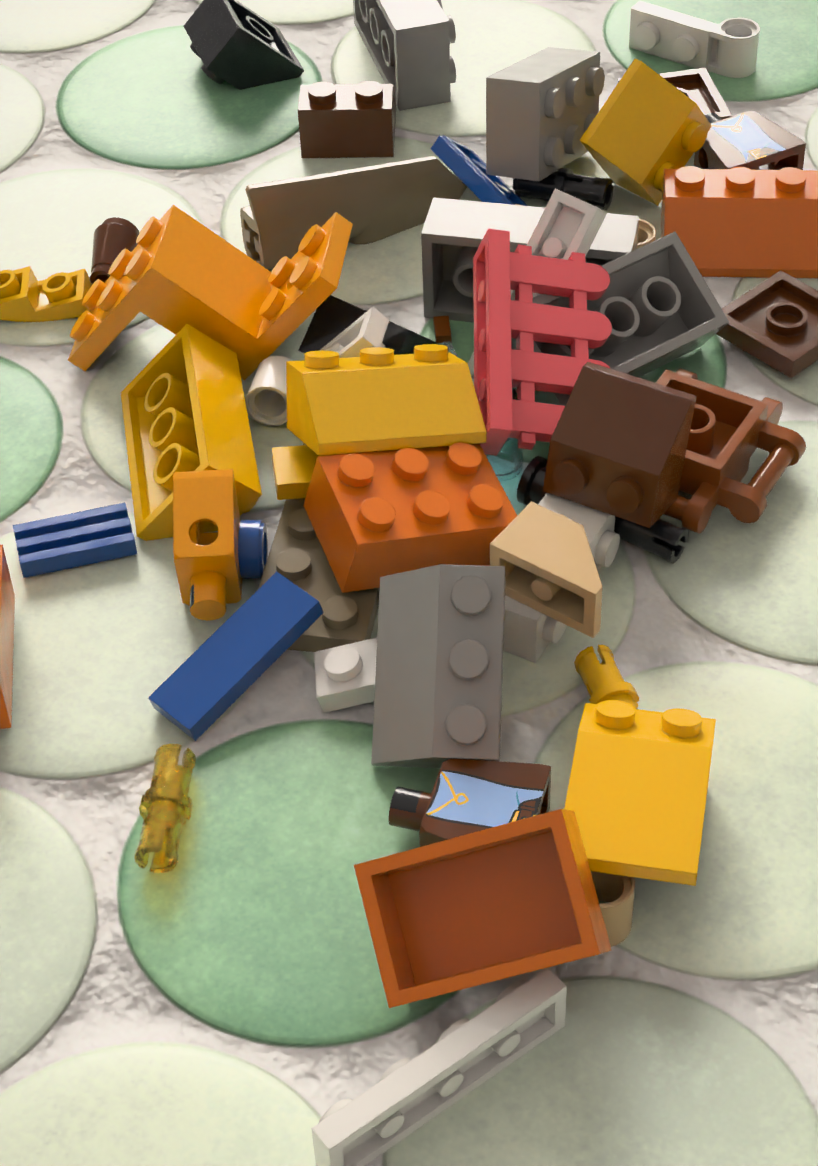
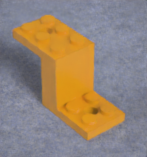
[68,205,353,381]

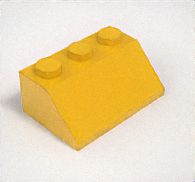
[286,344,487,455]

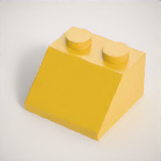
[580,58,712,206]

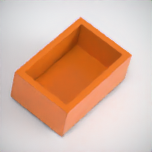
[303,442,517,593]
[354,809,612,1008]

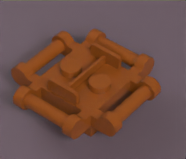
[656,368,806,534]

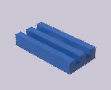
[12,502,137,578]

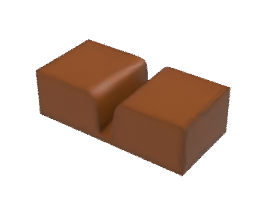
[433,316,452,344]

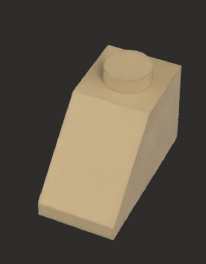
[490,501,603,638]

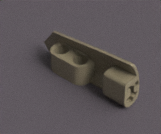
[240,156,467,270]

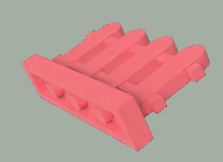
[473,228,612,456]

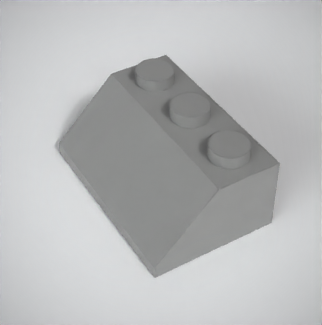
[371,564,506,768]

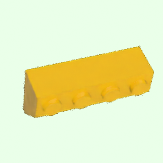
[121,324,262,541]

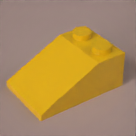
[564,700,716,886]

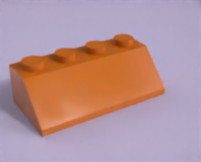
[661,166,818,278]

